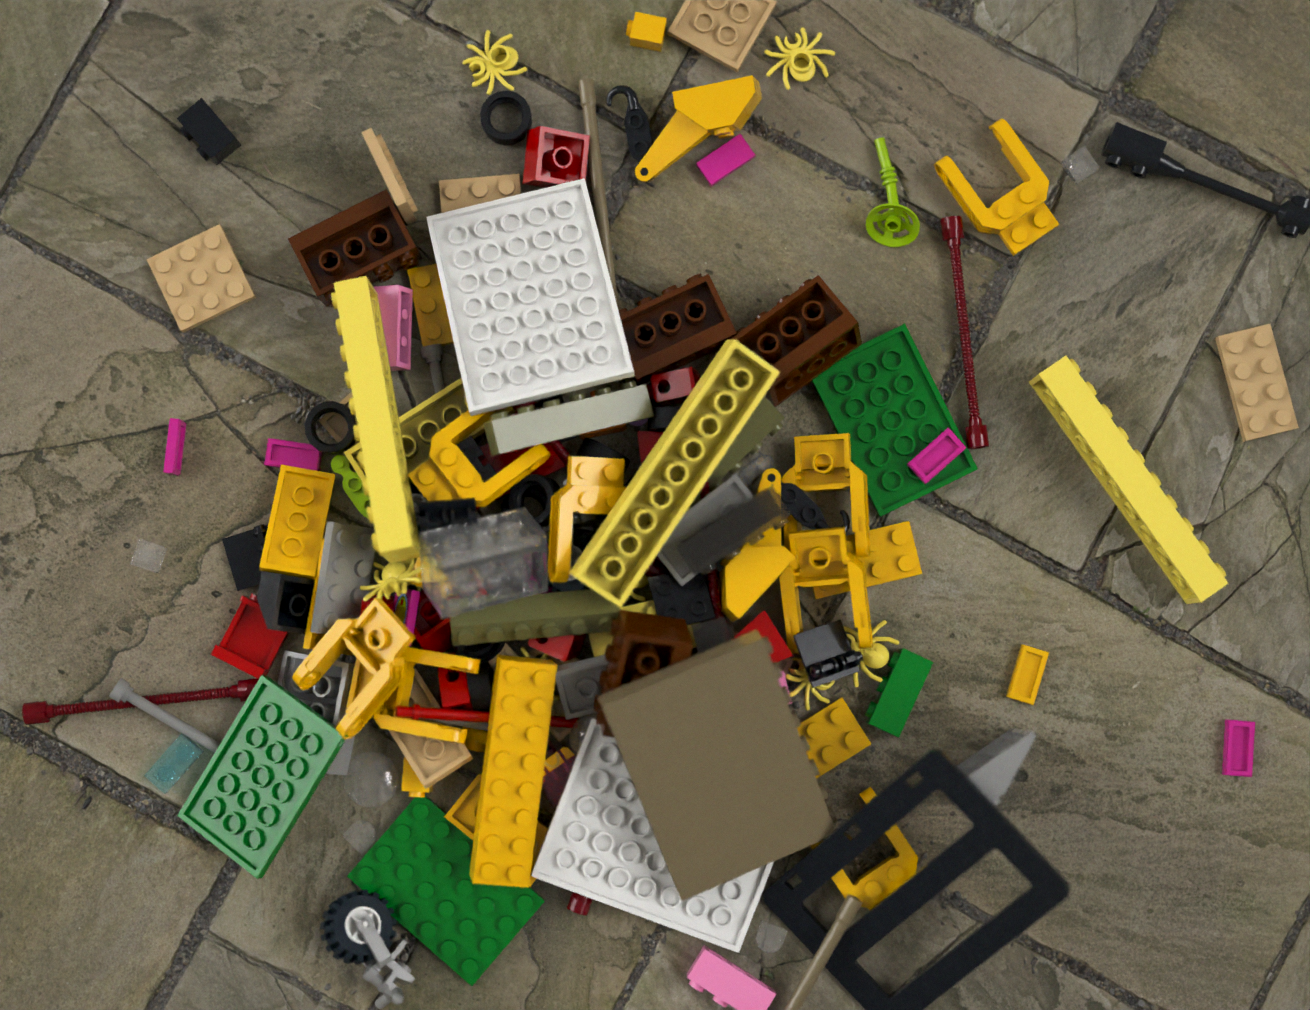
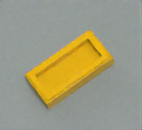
[1006,644,1049,705]

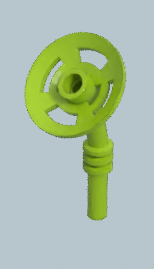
[866,137,920,247]

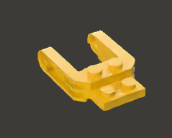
[934,118,1059,256]
[408,409,551,508]
[781,433,870,557]
[548,456,627,583]
[779,527,873,654]
[292,598,416,739]
[346,647,481,744]
[810,787,918,911]

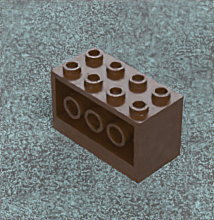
[288,189,422,307]
[618,273,737,386]
[731,275,862,407]
[594,610,693,738]

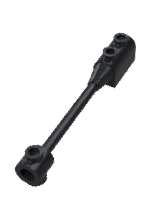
[1101,122,1310,238]

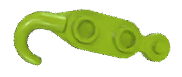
[331,455,371,519]

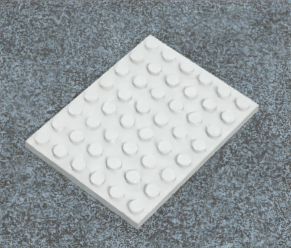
[426,178,635,416]
[531,717,774,953]

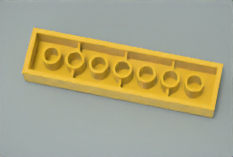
[469,655,557,888]

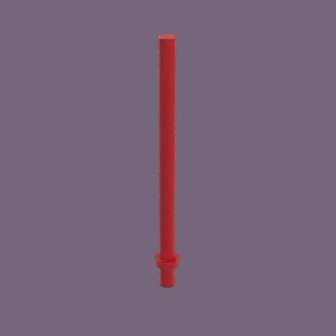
[395,704,579,728]

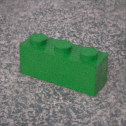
[864,648,934,738]

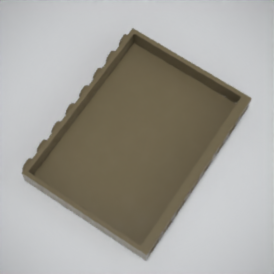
[598,630,837,901]

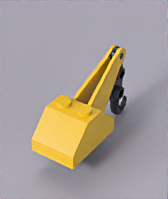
[606,75,762,182]
[719,468,850,622]

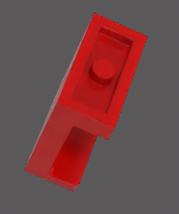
[211,593,289,679]

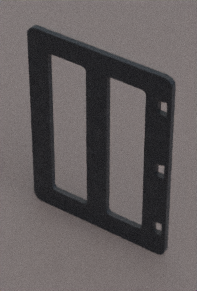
[763,749,1070,1010]

